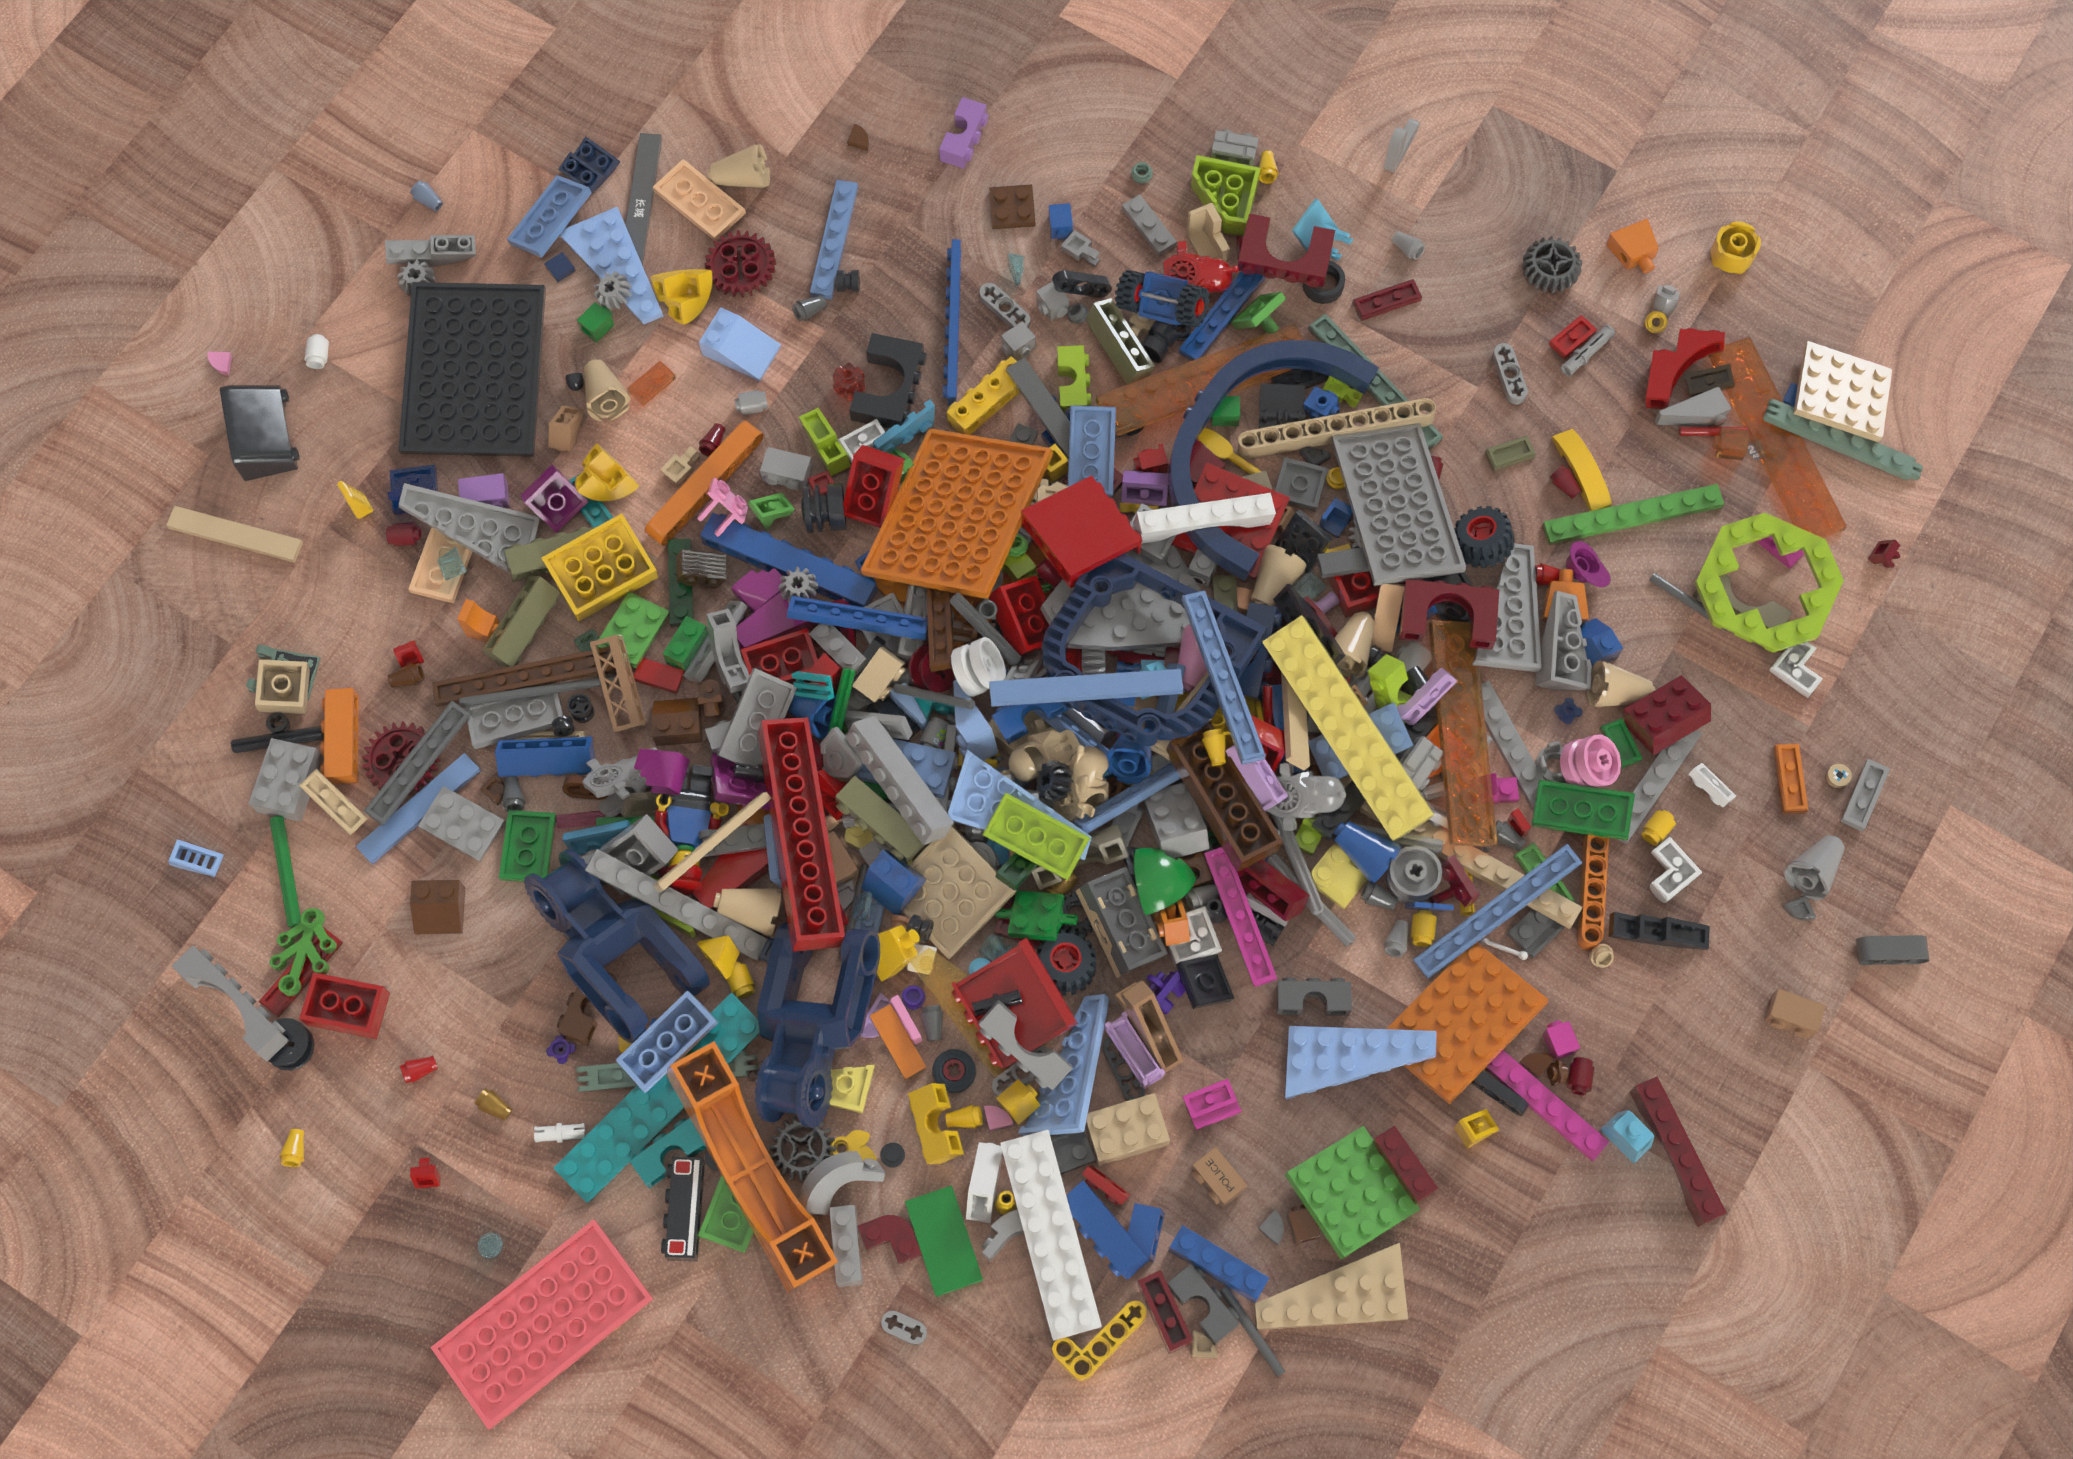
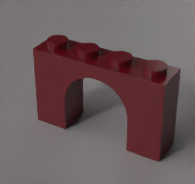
[1238,214,1336,287]
[1399,579,1500,650]

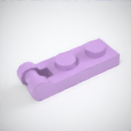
[1397,668,1457,725]

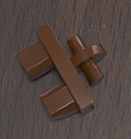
[953,616,995,644]
[697,680,725,718]

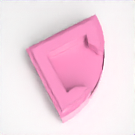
[208,352,232,375]
[984,1106,1014,1131]

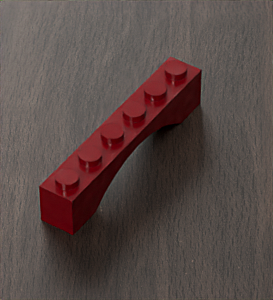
[1630,1076,1727,1227]

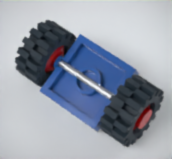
[1115,270,1210,327]

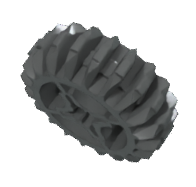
[1522,236,1582,294]
[769,1116,836,1183]

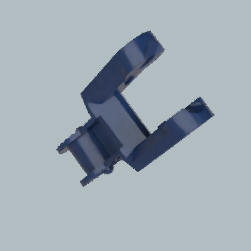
[524,849,710,1043]
[755,922,880,1127]

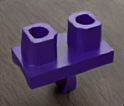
[1146,971,1186,1014]

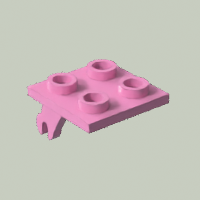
[697,477,748,537]

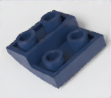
[558,136,621,193]

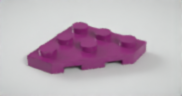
[710,753,770,811]

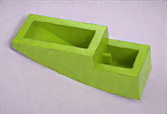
[799,407,851,476]

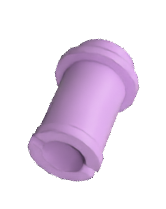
[1314,592,1340,614]

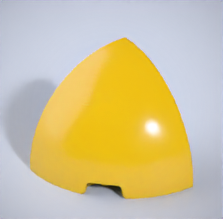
[650,269,712,325]
[575,443,639,501]

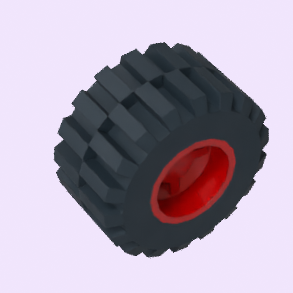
[1454,506,1515,568]
[1037,929,1096,996]

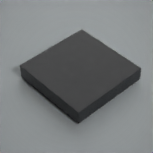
[1176,954,1235,1009]

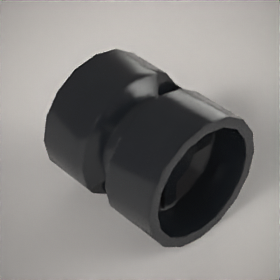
[1140,321,1178,363]

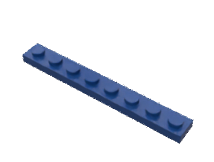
[943,239,961,407]

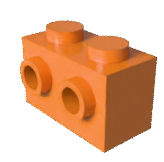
[1152,899,1190,946]

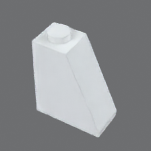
[966,1142,1003,1223]

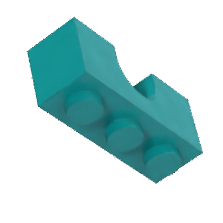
[630,1118,706,1189]

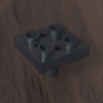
[1275,510,1333,574]

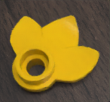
[829,1130,877,1161]

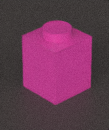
[1542,1020,1580,1061]

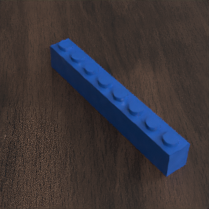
[700,512,878,607]

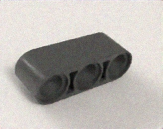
[1856,935,1930,965]

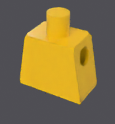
[877,925,920,981]

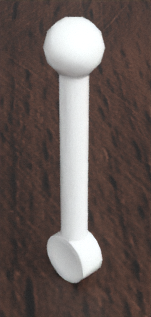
[1479,938,1528,960]

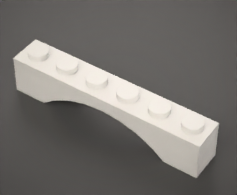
[1133,493,1276,544]

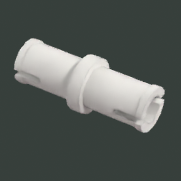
[534,1123,585,1143]

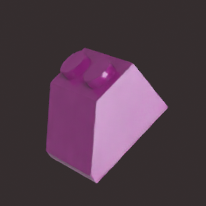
[520,464,589,533]

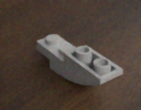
[385,235,476,267]

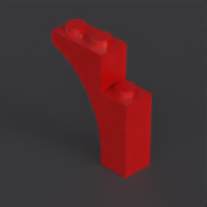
[1646,328,1725,409]

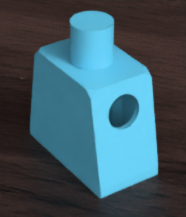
[1600,1110,1654,1164]

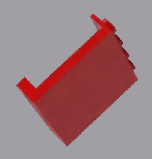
[1021,475,1143,589]
[951,938,1078,1069]

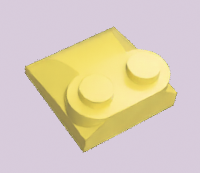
[1310,843,1368,910]

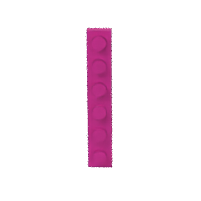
[1204,847,1277,988]
[1485,1050,1609,1162]

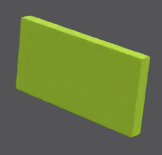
[983,792,1090,881]

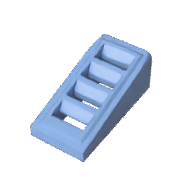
[889,683,927,731]
[168,839,224,877]

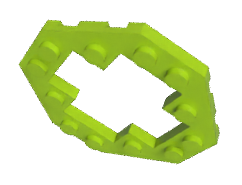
[1695,513,1844,653]

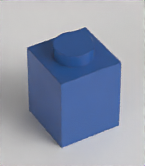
[1049,203,1073,240]

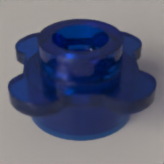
[1554,697,1583,724]

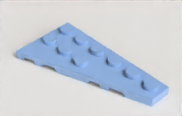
[559,207,664,325]
[948,750,1092,861]
[1018,994,1110,1137]
[1285,1026,1437,1100]

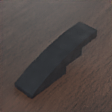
[1273,584,1346,665]
[1608,912,1710,950]

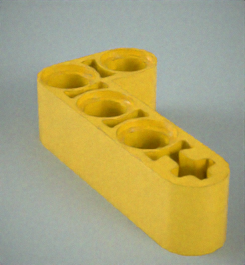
[1052,1301,1147,1381]

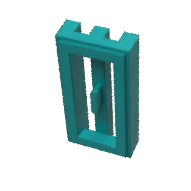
[792,671,834,700]

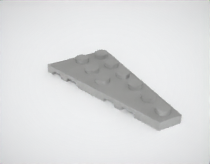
[399,483,540,582]
[1472,543,1542,672]

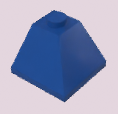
[1580,618,1623,667]

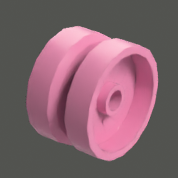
[1560,735,1621,788]

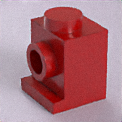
[1133,443,1168,473]

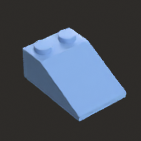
[699,307,781,381]
[953,680,998,761]

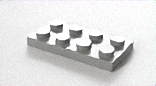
[717,668,797,766]
[464,683,564,749]

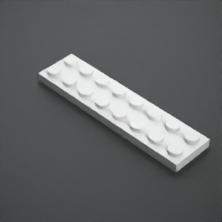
[1000,1130,1102,1341]

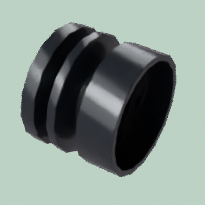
[801,483,847,533]

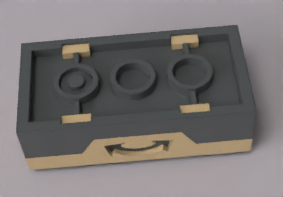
[1076,867,1168,978]

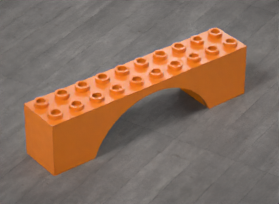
[666,1041,838,1293]

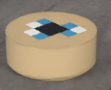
[1826,764,1852,789]

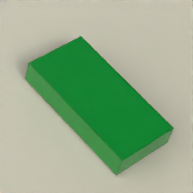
[1600,718,1643,769]

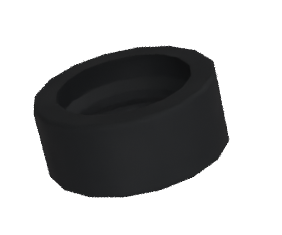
[1302,261,1346,304]

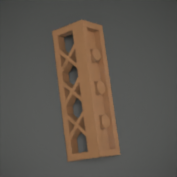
[590,635,647,732]

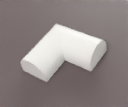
[838,419,885,463]
[1769,642,1823,698]
[1650,837,1702,903]
[1168,906,1222,967]

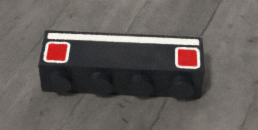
[661,1157,705,1262]

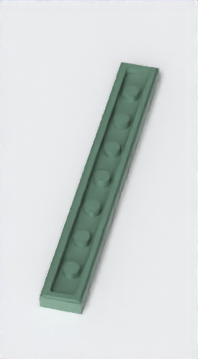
[1308,313,1443,450]

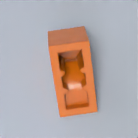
[457,599,500,643]

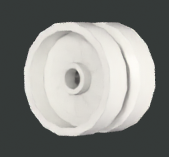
[951,637,1006,697]

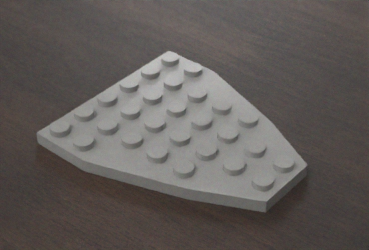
[1040,521,1201,651]

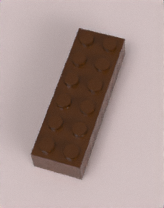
[1166,721,1283,872]

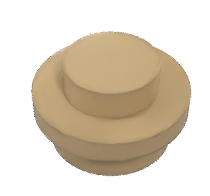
[1590,944,1614,968]

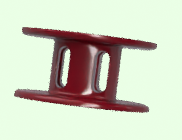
[908,644,956,692]

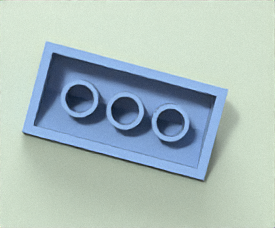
[616,990,718,1093]

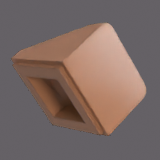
[1236,587,1254,614]

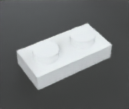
[1688,763,1736,807]

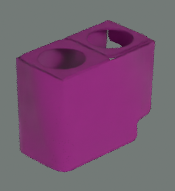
[731,569,782,614]
[634,748,690,795]

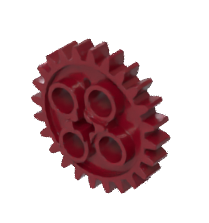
[704,230,776,298]
[362,721,440,796]

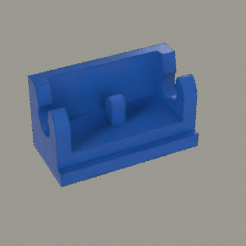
[1128,1203,1165,1262]

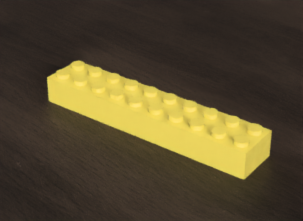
[1262,615,1435,841]

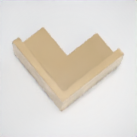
[1186,203,1230,261]

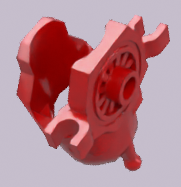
[1163,241,1239,293]

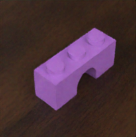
[939,97,989,169]

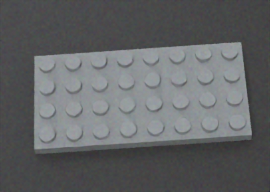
[1332,423,1466,586]

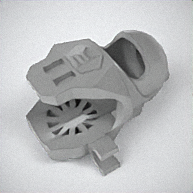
[582,747,657,817]
[1267,762,1346,831]

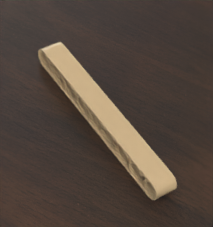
[1238,398,1436,459]

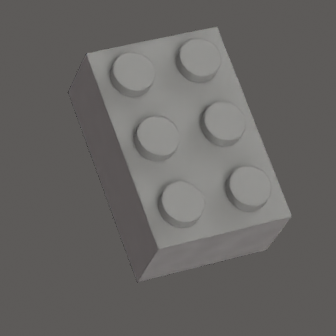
[248,738,323,822]
[1143,782,1209,858]
[590,814,678,895]

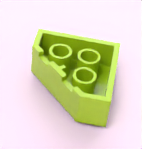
[1191,155,1260,236]

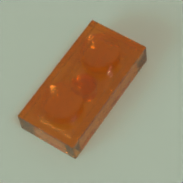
[627,361,676,406]

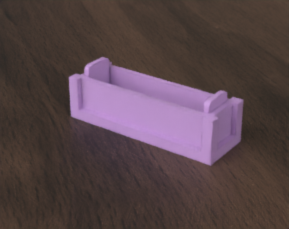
[1226,746,1288,811]
[1104,1012,1165,1089]

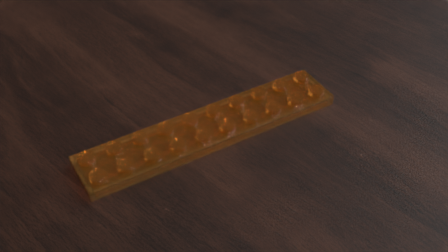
[1095,323,1304,437]
[1709,337,1847,538]
[1429,620,1498,847]

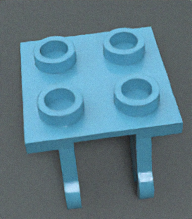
[1292,199,1353,260]

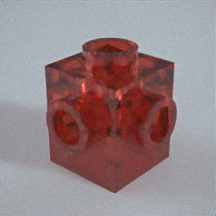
[832,362,865,402]

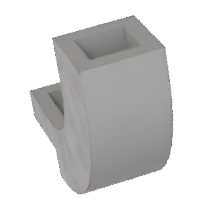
[706,609,750,694]
[798,1151,885,1215]
[982,1210,1024,1262]

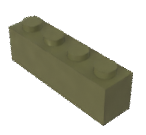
[1085,298,1155,388]
[504,527,594,582]
[481,576,560,667]
[835,776,924,864]

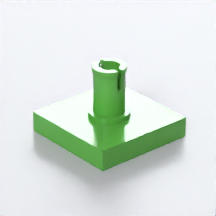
[1230,292,1286,336]

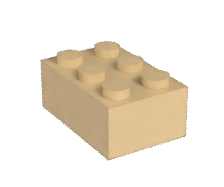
[1085,1093,1170,1167]

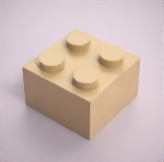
[852,646,906,702]
[255,660,310,714]

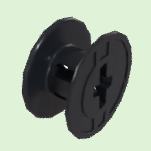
[268,1018,315,1071]

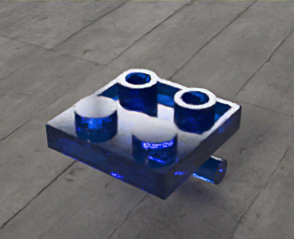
[388,464,438,515]

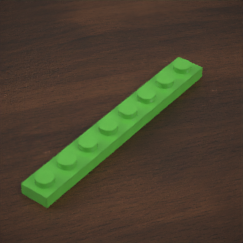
[1542,484,1724,545]

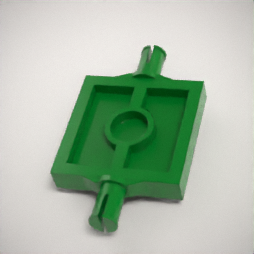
[996,890,1078,941]

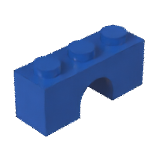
[992,702,1069,745]

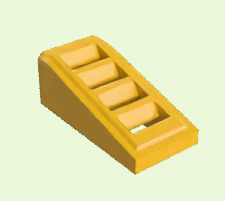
[337,481,373,519]

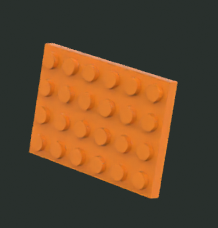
[1386,942,1548,1105]

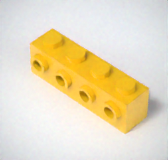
[947,356,1020,435]

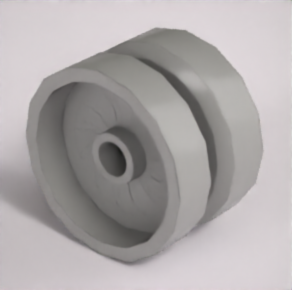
[1385,846,1442,904]

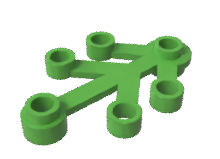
[269,908,337,996]

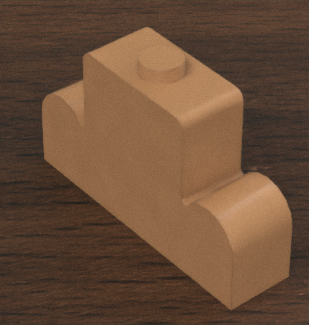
[1115,981,1183,1073]

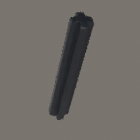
[231,726,324,753]

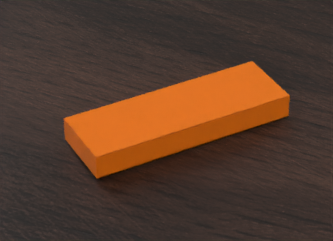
[1774,744,1808,814]
[869,1004,926,1080]

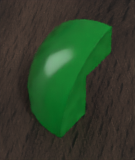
[1134,848,1196,915]

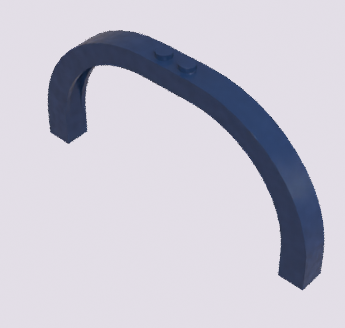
[1168,340,1379,581]

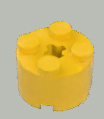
[1710,221,1761,274]

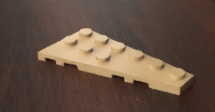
[1254,1243,1408,1330]

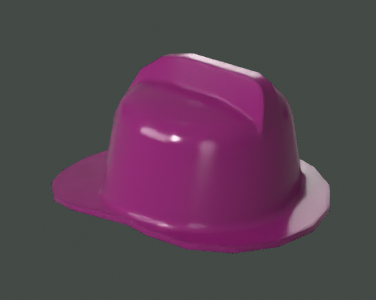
[1566,541,1611,587]

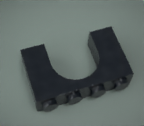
[849,333,927,429]

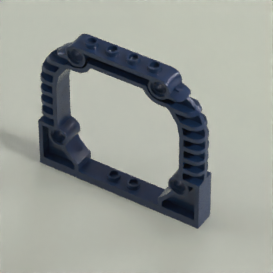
[1041,554,1267,746]

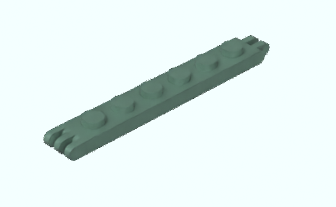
[1763,399,1923,480]
[576,1051,758,1092]

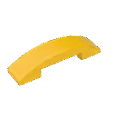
[1551,429,1612,511]

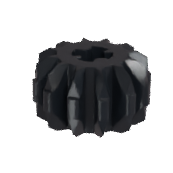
[1035,760,1074,802]

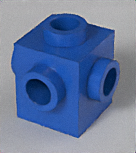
[1303,386,1340,419]

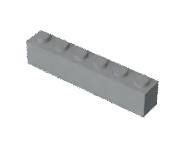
[845,716,954,845]

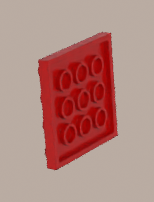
[1171,462,1290,580]

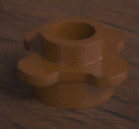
[1547,1059,1568,1087]

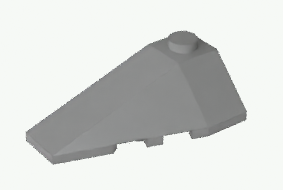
[1535,591,1592,690]

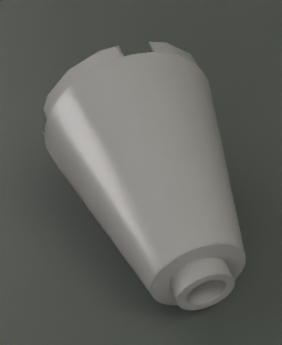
[1784,835,1845,900]

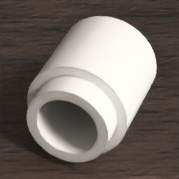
[304,334,329,369]

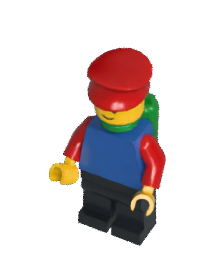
[654,765,729,896]

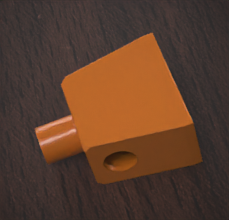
[1606,218,1658,274]
[1541,569,1589,624]

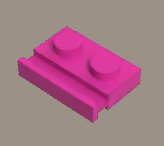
[1182,1079,1242,1131]

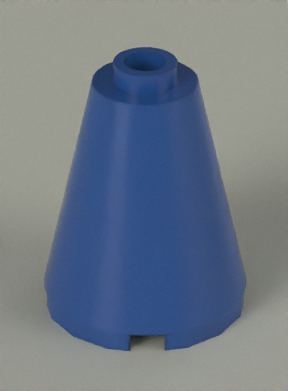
[787,689,844,739]
[1106,729,1152,784]
[1333,821,1402,883]

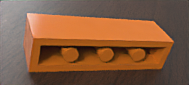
[321,687,359,785]

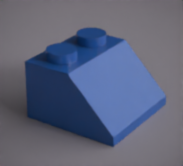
[861,850,927,915]

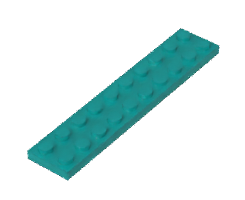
[553,993,760,1204]

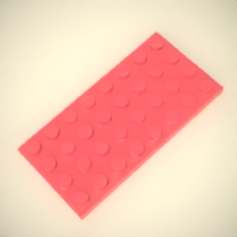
[430,1219,654,1429]

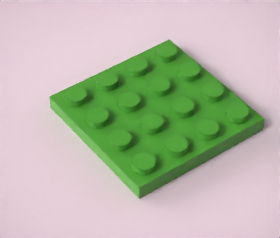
[1285,1126,1420,1260]

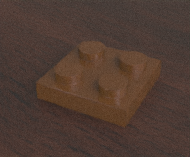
[989,184,1036,230]

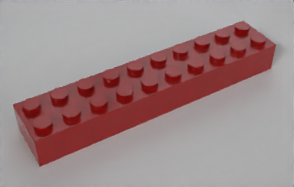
[758,717,845,952]

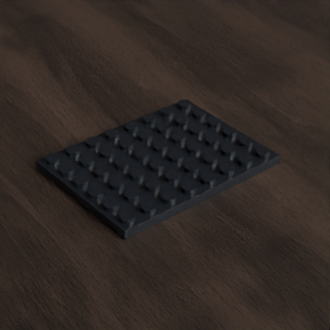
[398,282,546,457]

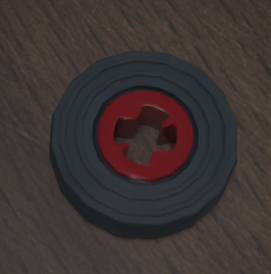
[932,1049,976,1093]

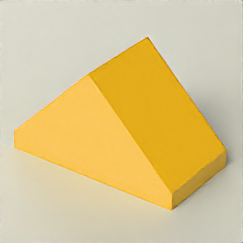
[696,935,740,979]
[1454,1109,1500,1149]

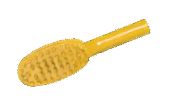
[1198,428,1262,475]

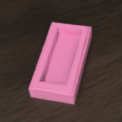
[890,995,922,1045]

